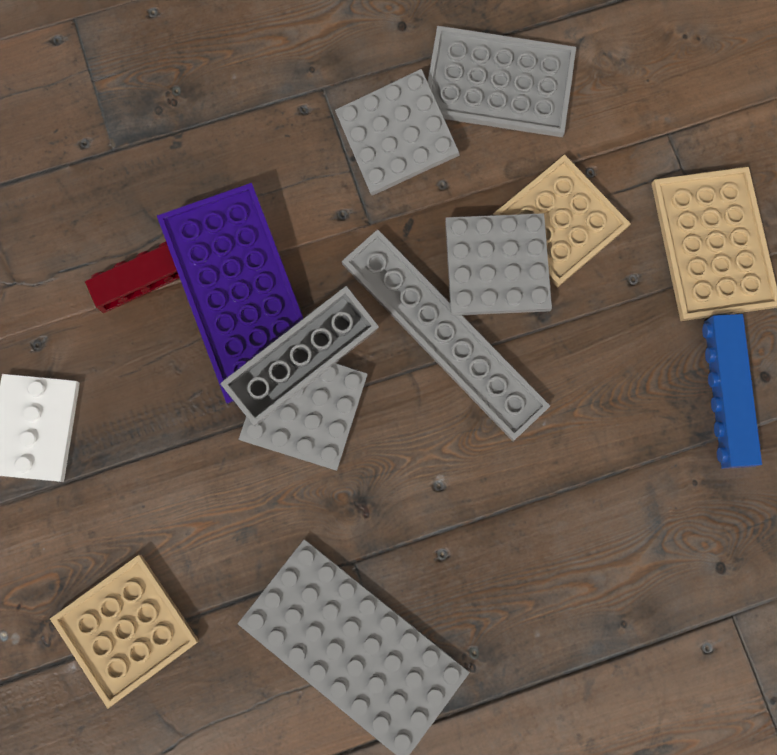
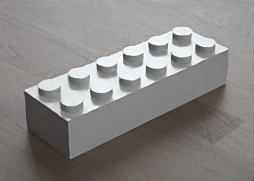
[220,286,379,426]

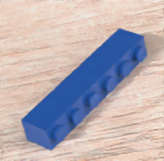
[702,314,762,469]

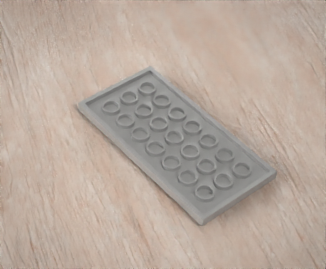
[238,539,470,755]

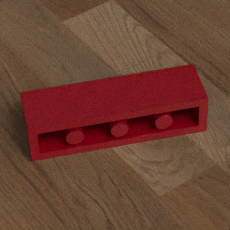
[85,242,180,314]

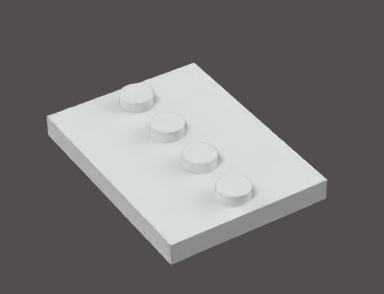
[0,374,80,482]

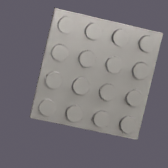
[335,69,460,196]
[445,213,552,316]
[239,343,367,471]

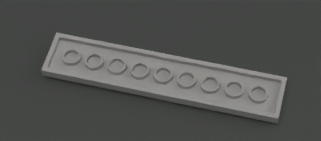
[342,229,550,441]

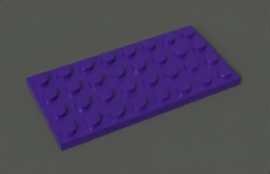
[157,183,303,404]

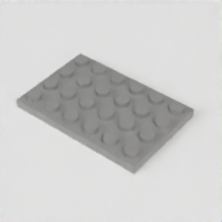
[428,26,576,137]

